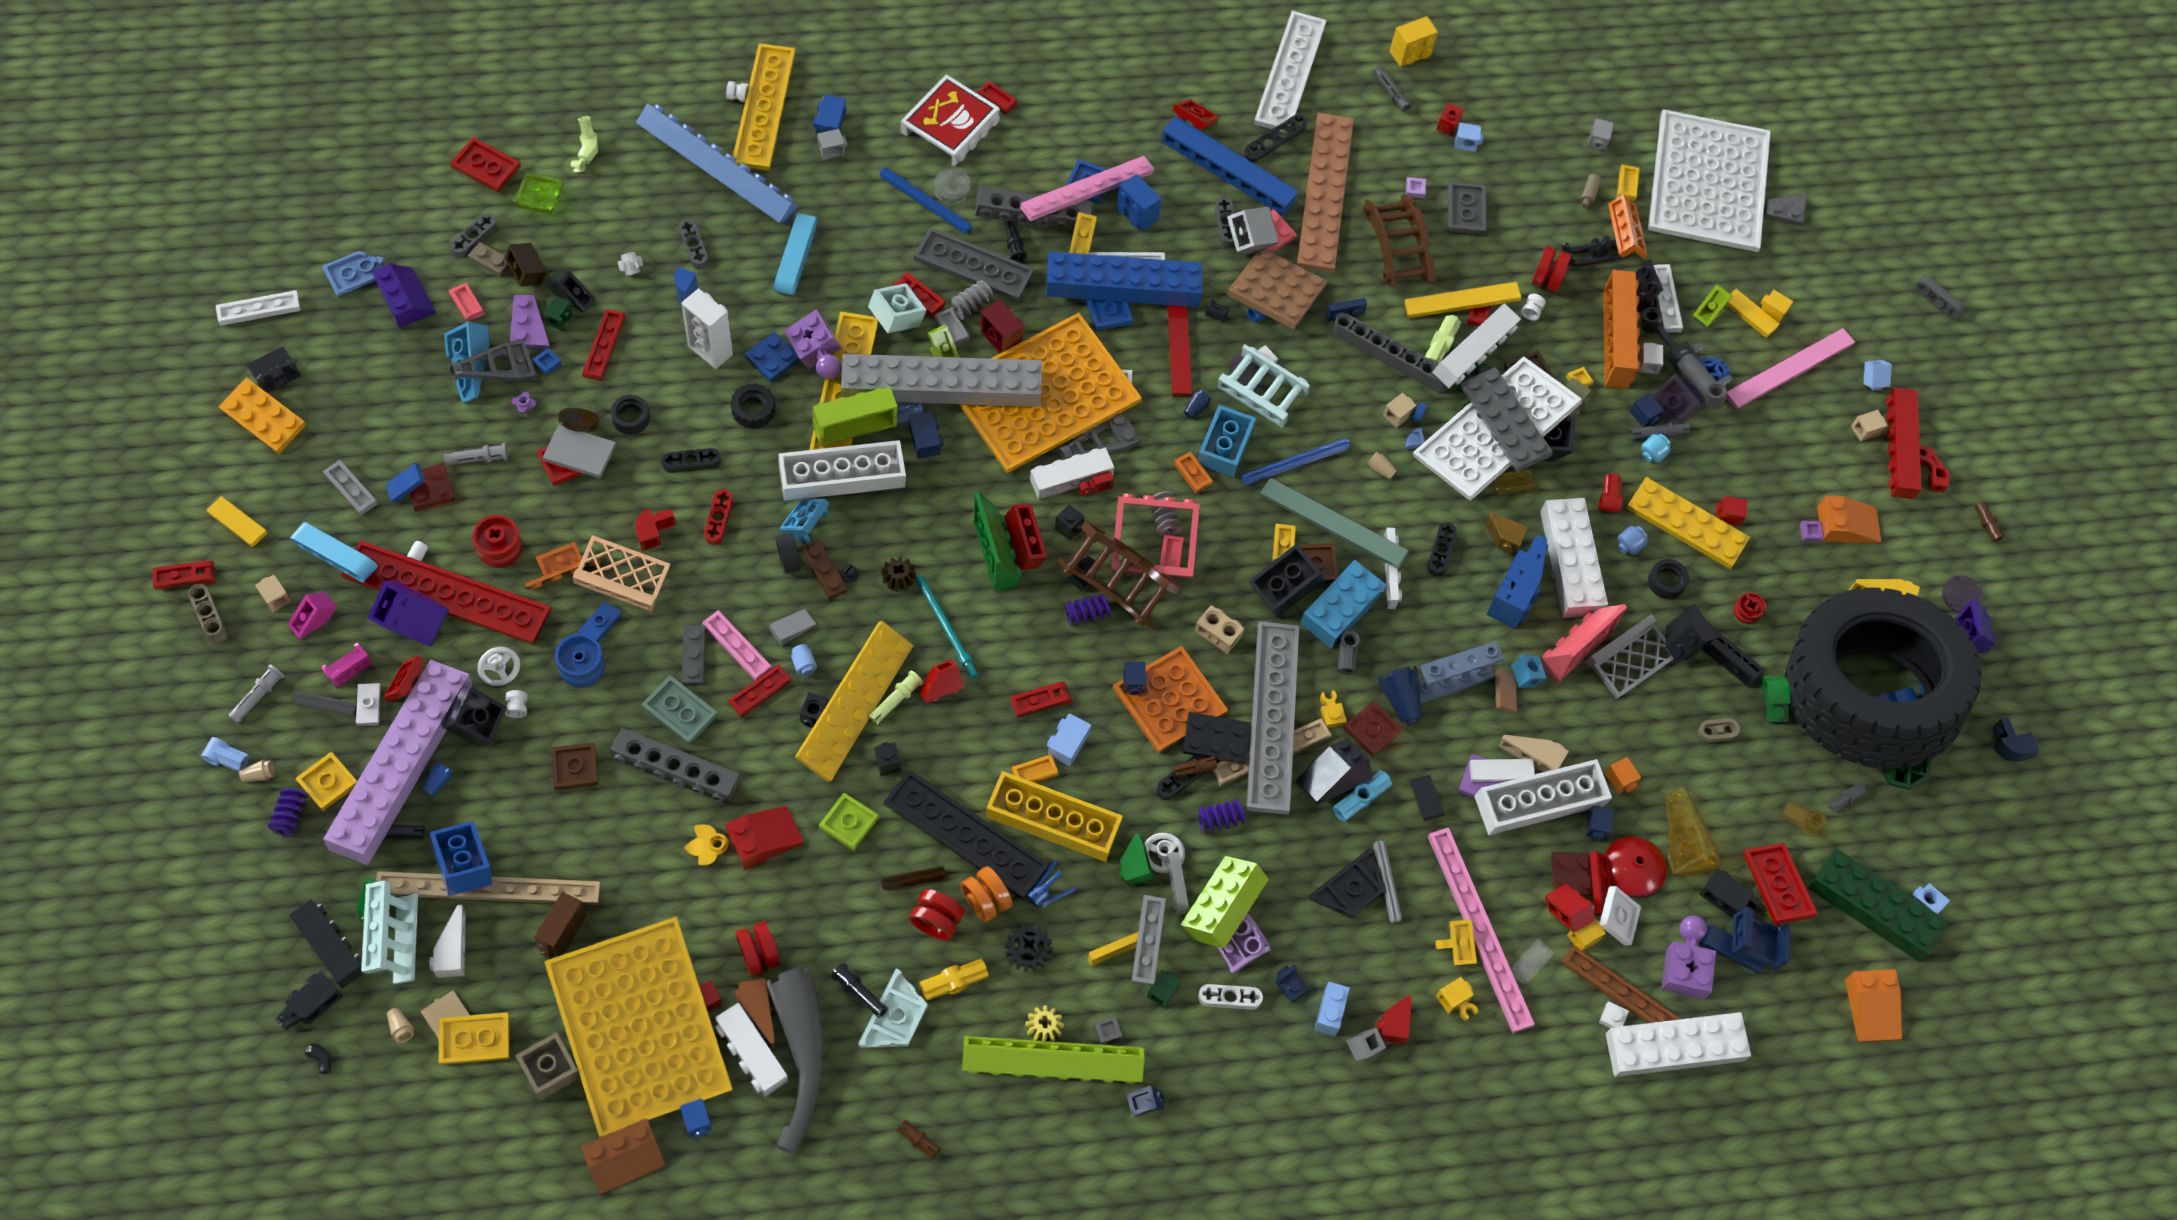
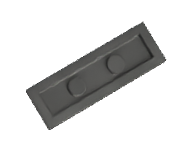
[682,625,706,686]

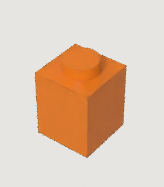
[1605,757,1641,794]

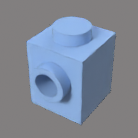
[1864,360,1892,390]

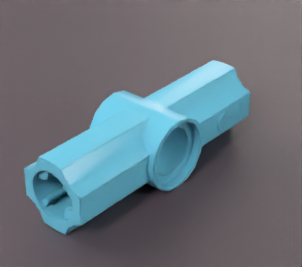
[1333,770,1393,822]

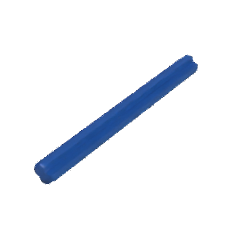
[880,167,972,234]
[1241,438,1350,485]

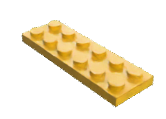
[1626,477,1750,570]

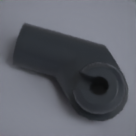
[305,1044,331,1074]

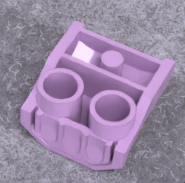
[1217,913,1271,973]

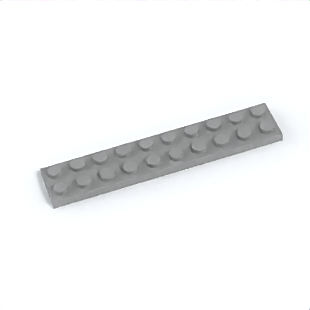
[1246,621,1299,815]

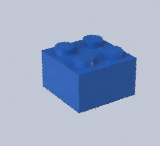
[1117,174,1161,232]

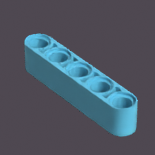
[774,213,817,296]
[290,522,378,583]

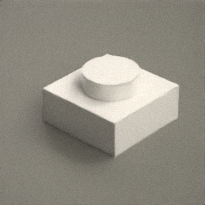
[1599,1001,1629,1028]

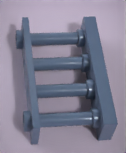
[1419,641,1504,703]

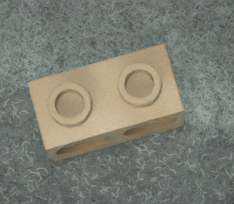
[1195,605,1244,654]

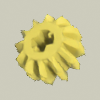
[1026,1005,1064,1042]

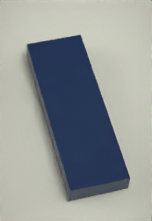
[1702,924,1763,973]

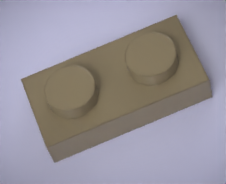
[468,242,509,277]

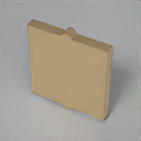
[421,991,470,1039]

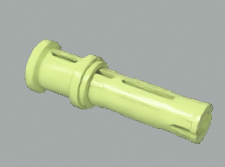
[868,670,924,725]

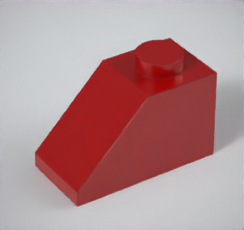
[1376,995,1412,1045]

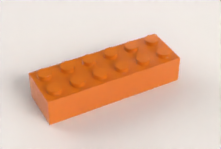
[1603,270,1640,389]

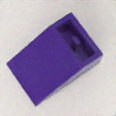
[368,580,449,646]

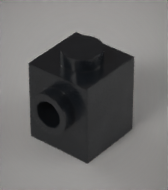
[1055,504,1085,540]
[874,742,901,776]

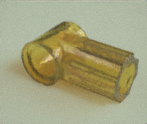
[1781,800,1827,836]

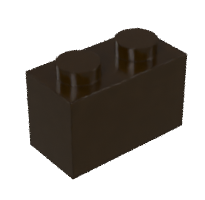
[505,243,546,287]

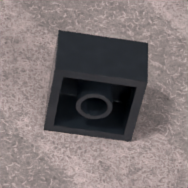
[442,687,507,747]

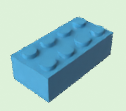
[1300,560,1386,649]

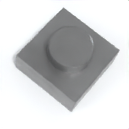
[1094,1016,1122,1045]

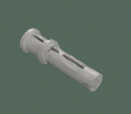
[444,443,508,466]
[228,664,285,724]

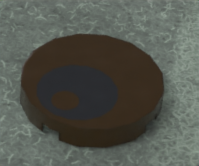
[558,408,600,432]

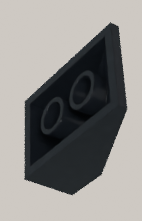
[1296,738,1372,805]

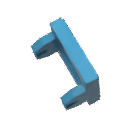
[779,499,829,544]

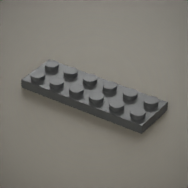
[914,227,1034,302]
[1461,367,1552,472]

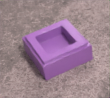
[1800,521,1824,542]

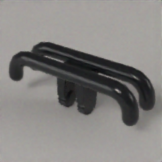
[1561,236,1635,267]

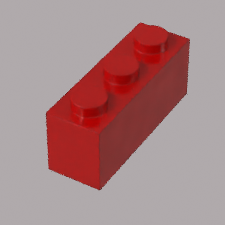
[1004,504,1047,570]

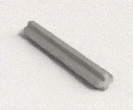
[1373,841,1402,923]

